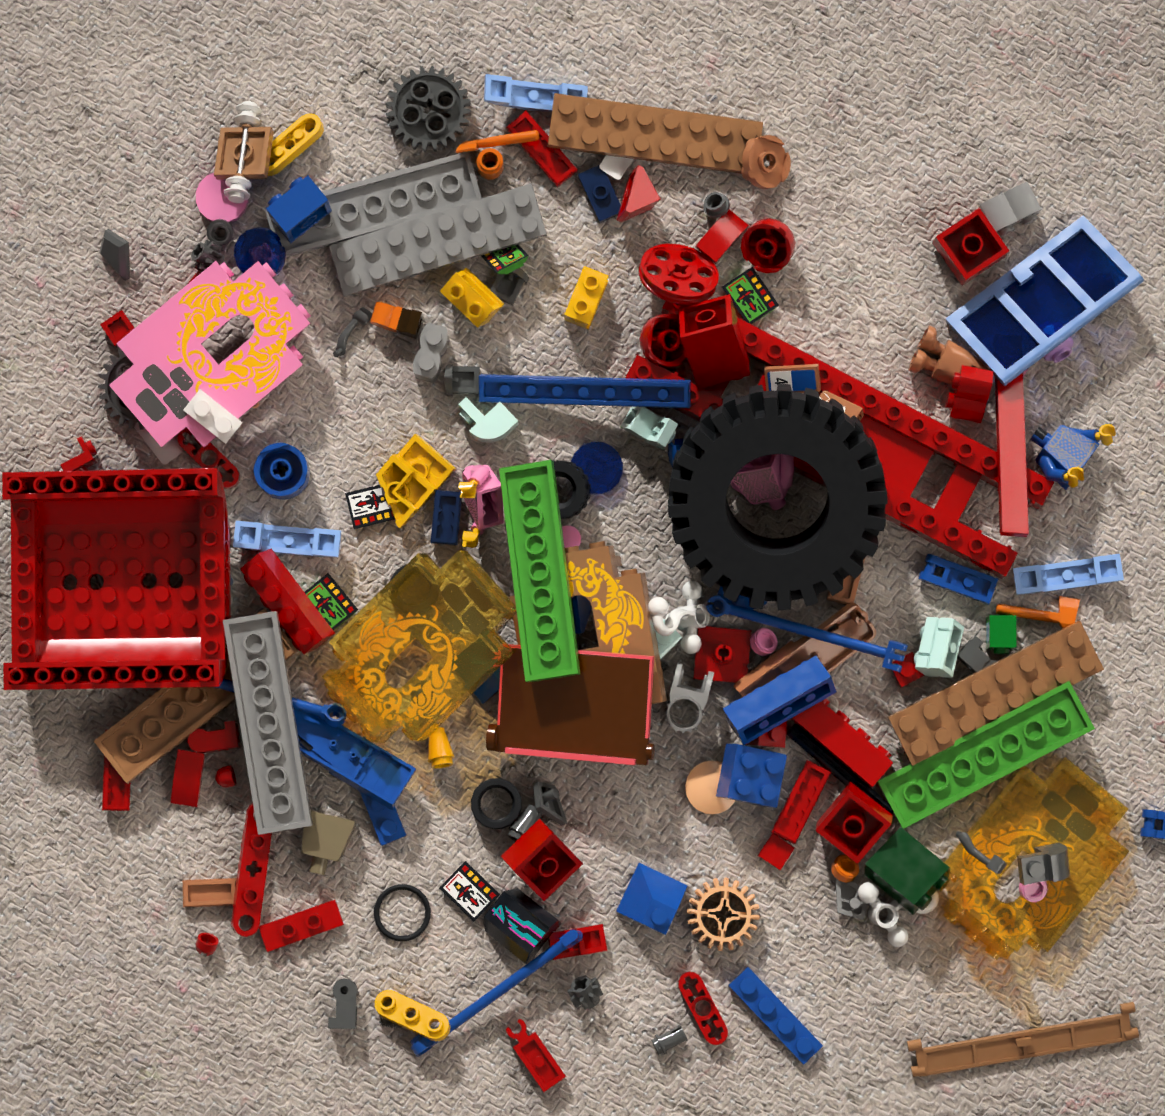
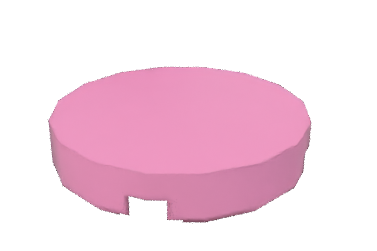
[196,173,249,223]

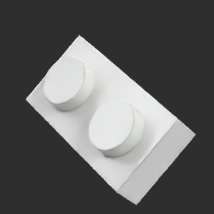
[184,389,243,444]

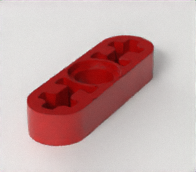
[177,427,240,489]
[678,971,728,1045]

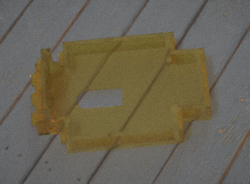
[322,550,517,743]
[940,757,1129,960]

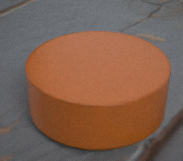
[831,855,859,883]

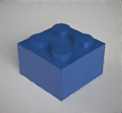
[266,175,332,244]
[716,744,787,808]

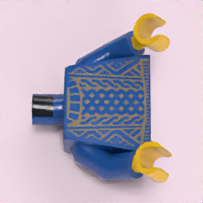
[1030,424,1116,490]

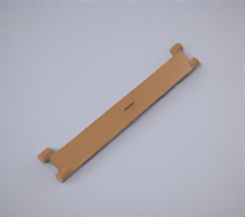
[907,1002,1139,1077]

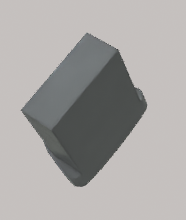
[491,268,529,306]
[444,364,480,397]

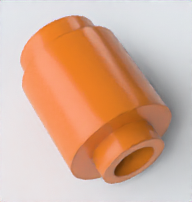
[477,148,504,180]

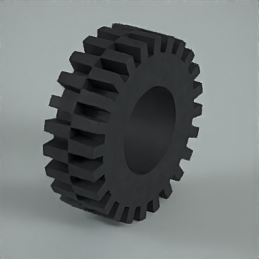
[668,384,887,610]

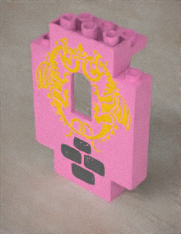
[109,261,311,447]

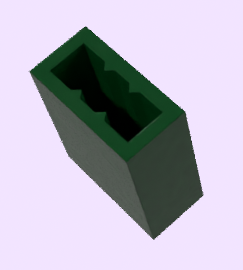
[864,827,950,915]

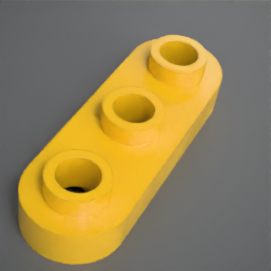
[268,113,324,176]
[375,990,450,1041]

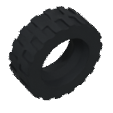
[554,461,591,519]

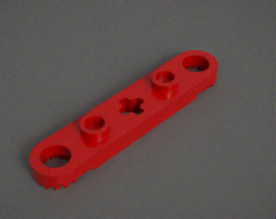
[231,804,272,937]

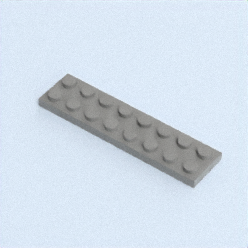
[264,151,482,260]
[329,184,547,297]
[223,611,313,835]

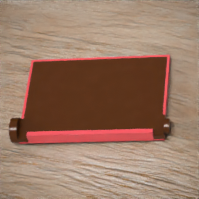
[486,644,655,765]

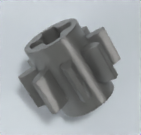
[191,240,224,272]
[567,975,604,1010]

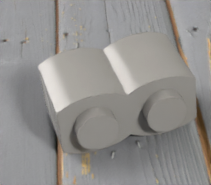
[978,181,1042,237]
[413,323,449,383]

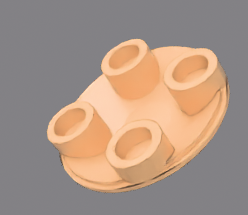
[685,760,735,814]

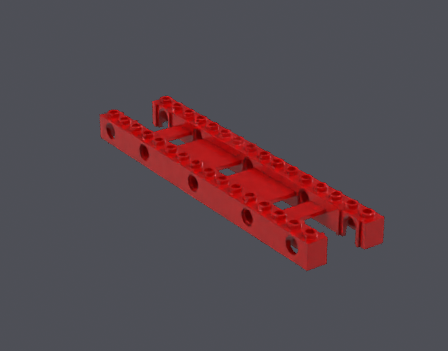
[625,288,1054,579]

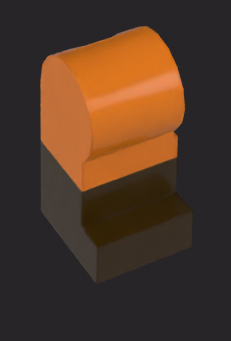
[370,302,423,339]

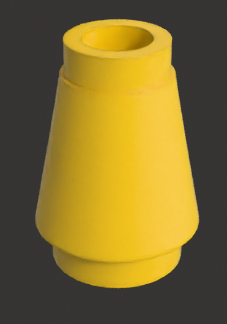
[428,727,455,769]

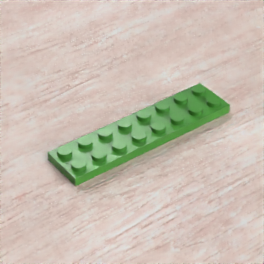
[499,460,581,682]
[878,681,1095,829]

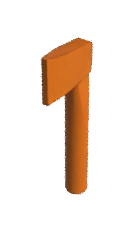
[456,130,539,153]
[995,596,1080,628]

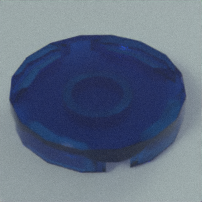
[234,227,286,274]
[571,442,623,495]

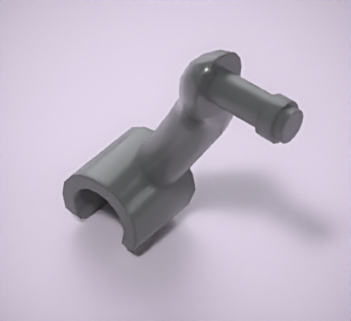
[333,307,372,357]
[956,831,1007,874]

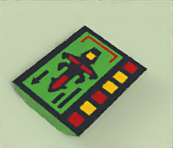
[481,244,529,274]
[722,267,779,324]
[305,573,358,631]

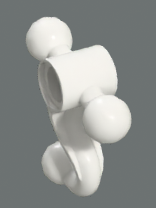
[648,581,710,654]
[858,882,939,947]

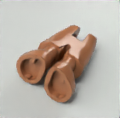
[908,325,989,385]

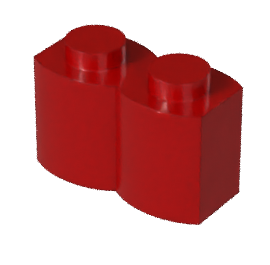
[946,365,993,423]

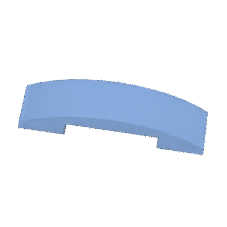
[484,74,588,112]
[233,521,342,558]
[1013,554,1124,595]

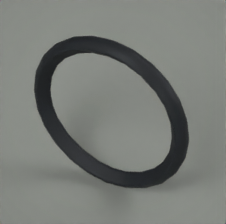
[374,884,431,941]

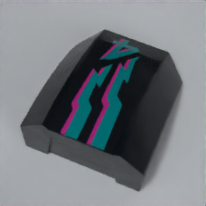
[484,888,562,964]

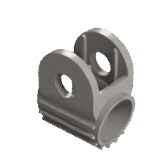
[664,663,714,733]

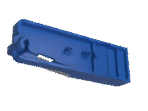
[292,697,416,810]

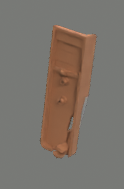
[734,602,876,697]

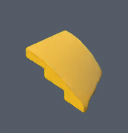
[376,434,457,528]

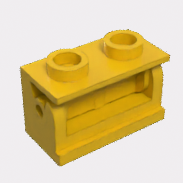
[564,266,609,330]
[440,267,504,328]

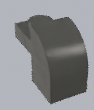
[1017,843,1070,885]

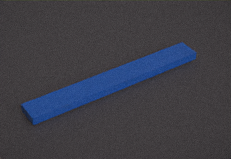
[479,374,691,408]

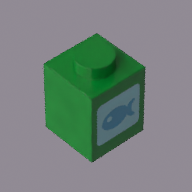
[986,615,1017,654]

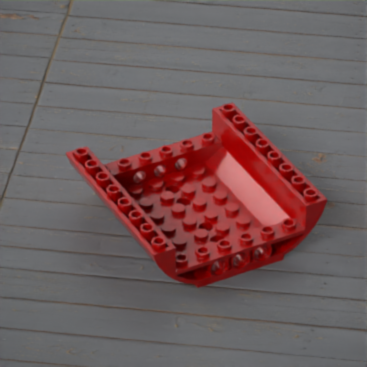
[2,468,231,690]

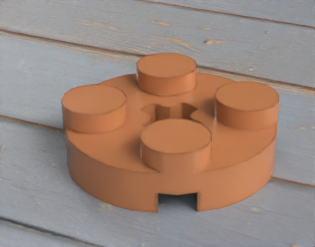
[741,135,791,189]

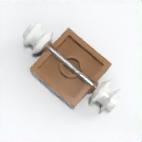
[214,101,274,203]

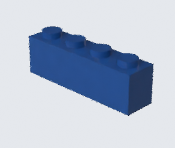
[723,656,837,745]

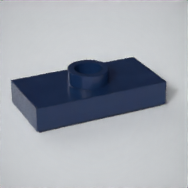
[578,165,621,223]
[430,490,462,546]

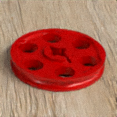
[638,244,719,305]

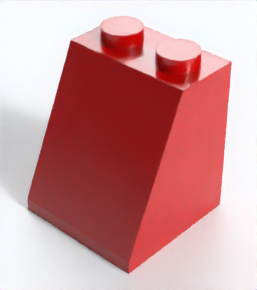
[679,294,750,389]

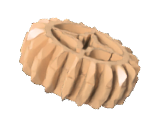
[687,878,760,951]

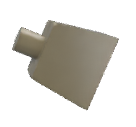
[301,810,357,875]

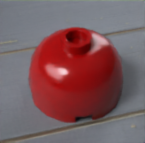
[741,218,796,273]
[639,314,687,367]

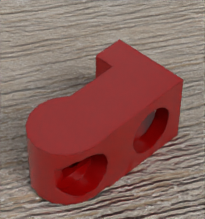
[188,720,241,753]

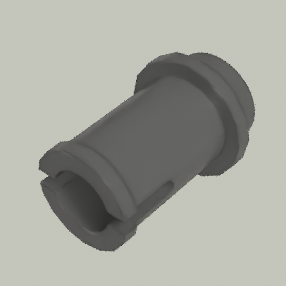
[651,1025,688,1055]

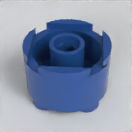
[254,443,310,500]

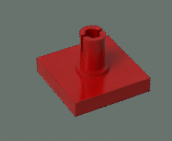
[693,626,752,683]

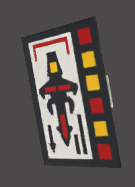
[345,485,395,529]
[439,861,500,922]

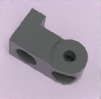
[957,635,997,673]
[328,978,358,1029]

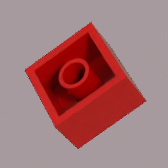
[932,208,1009,286]
[815,782,893,864]
[501,819,583,901]

